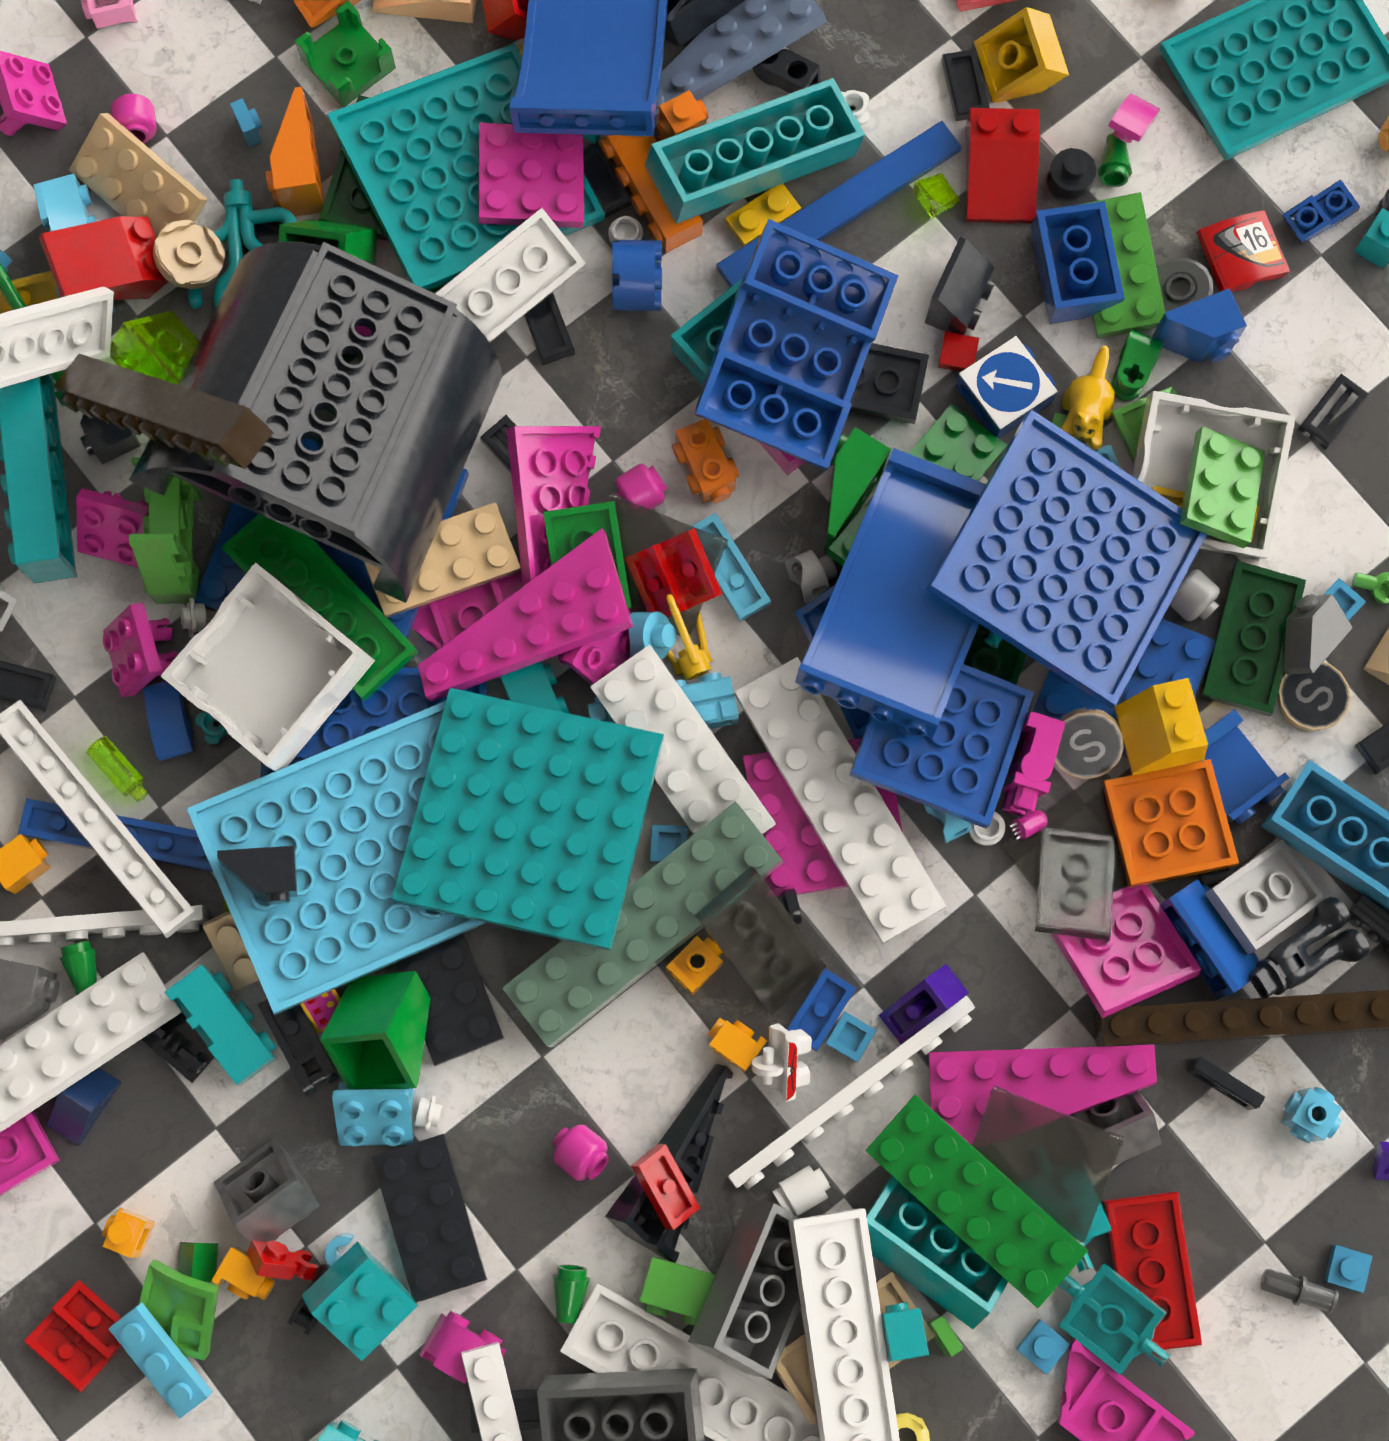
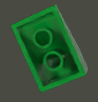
[824,427,892,554]

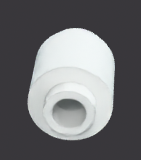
[772,1166,831,1216]

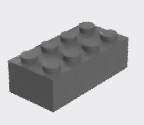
[688,1199,801,1379]
[537,1368,705,1441]

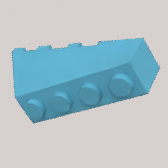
[33,174,116,313]

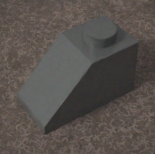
[1284,594,1352,675]

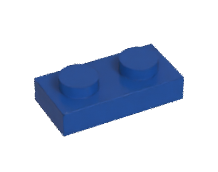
[787,968,856,1052]

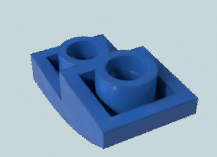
[1282,179,1360,244]
[143,681,194,761]

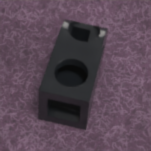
[752,48,821,94]

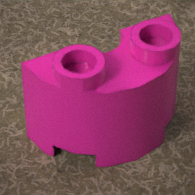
[419,1310,507,1384]

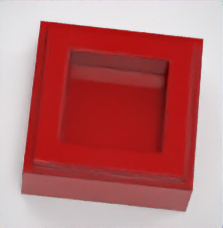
[938,331,980,372]

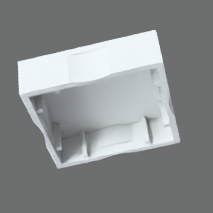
[1132,391,1296,560]
[161,563,375,771]

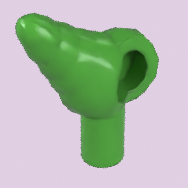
[1352,572,1389,605]

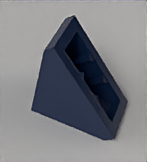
[47,1067,122,1146]

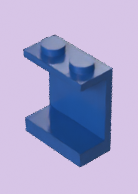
[1193,709,1290,825]

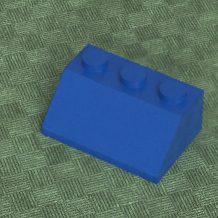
[1030,201,1125,324]
[1160,879,1259,1000]

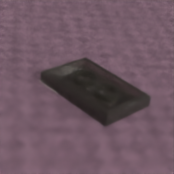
[1035,828,1115,941]

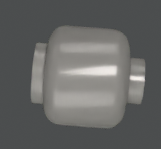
[1170,569,1220,622]

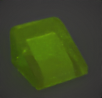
[913,173,960,219]

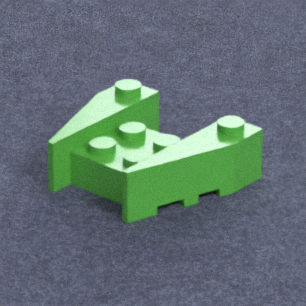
[129,457,202,604]

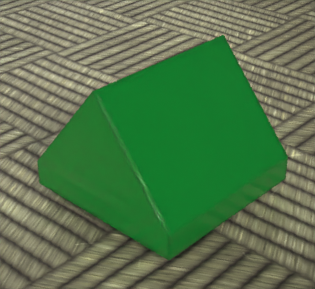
[178,1242,219,1282]

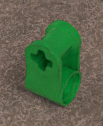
[1111,330,1164,402]

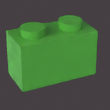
[640,1256,716,1326]

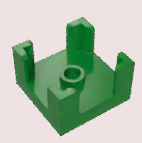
[295,0,396,108]

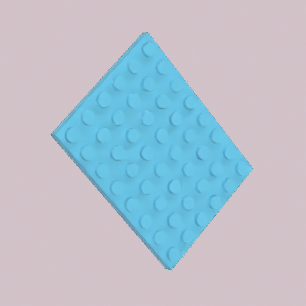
[186,701,486,1015]

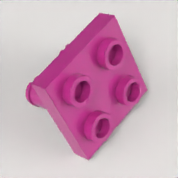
[0,51,67,136]
[76,488,149,568]
[103,603,178,697]
[558,629,630,686]

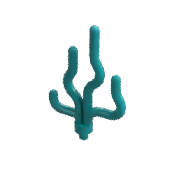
[188,179,297,309]

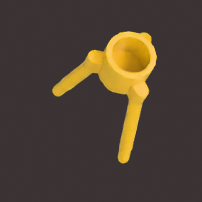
[666,594,713,681]

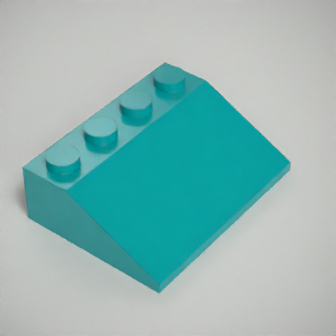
[866,1175,1008,1329]

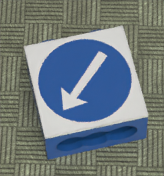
[955,336,1058,439]

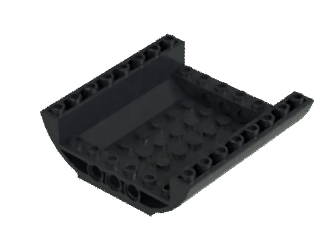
[129,241,502,603]

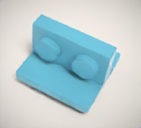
[332,1082,415,1146]

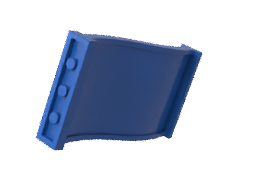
[510,0,668,136]
[795,448,986,738]

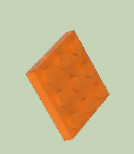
[1102,759,1239,888]

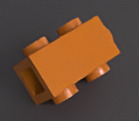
[656,90,709,142]
[672,419,739,504]

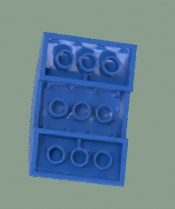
[694,219,899,470]

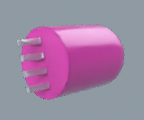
[1010,810,1048,840]

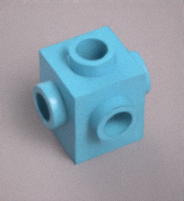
[1281,1087,1342,1144]

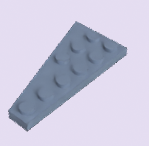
[654,0,827,127]

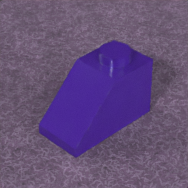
[878,964,969,1045]

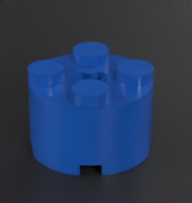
[612,240,662,311]

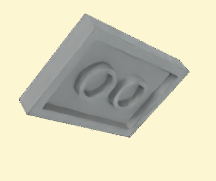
[1205,839,1325,955]

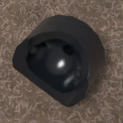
[1047,148,1097,198]

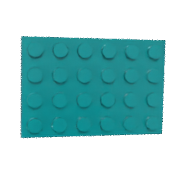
[1159,0,1389,161]

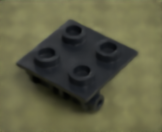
[141,1006,215,1083]

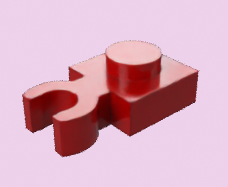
[246,1240,318,1280]

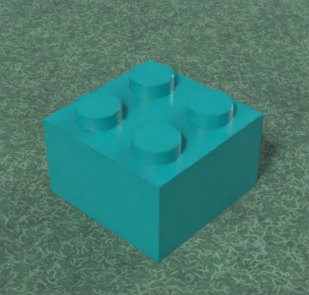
[301,1241,418,1361]

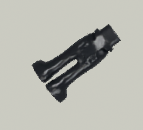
[1249,897,1370,999]

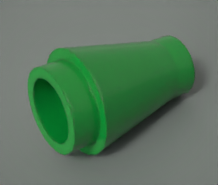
[1097,133,1132,187]
[59,940,97,995]
[553,1265,590,1324]

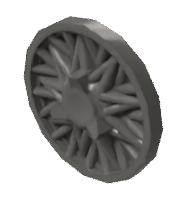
[1157,258,1214,312]

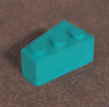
[164,964,277,1086]

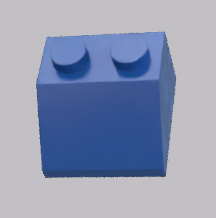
[1152,288,1247,363]

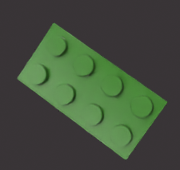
[1079,192,1165,339]

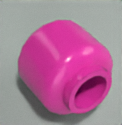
[110,93,157,144]
[613,463,668,516]
[553,1124,609,1181]

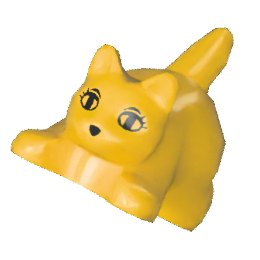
[1061,345,1115,451]

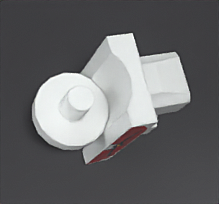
[752,1023,812,1102]

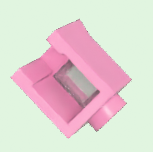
[81,0,138,29]

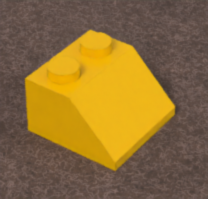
[974,7,1069,103]
[1114,678,1208,776]

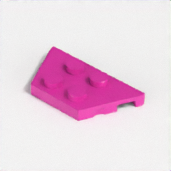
[412,563,523,651]
[1057,1339,1195,1441]

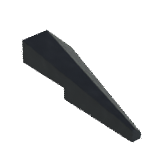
[605,1064,733,1263]

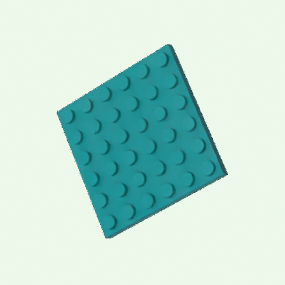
[327,43,605,290]
[392,688,664,951]

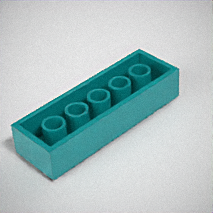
[645,78,865,224]
[0,374,77,584]

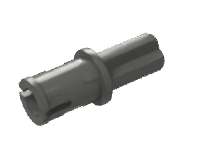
[1260,1269,1339,1314]

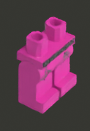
[1001,711,1066,816]

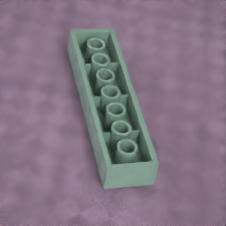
[502,801,785,1047]

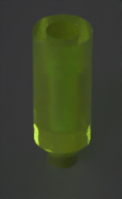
[86,736,148,802]

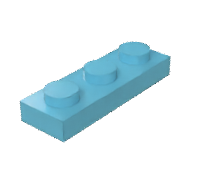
[685,512,771,622]
[109,1302,213,1419]

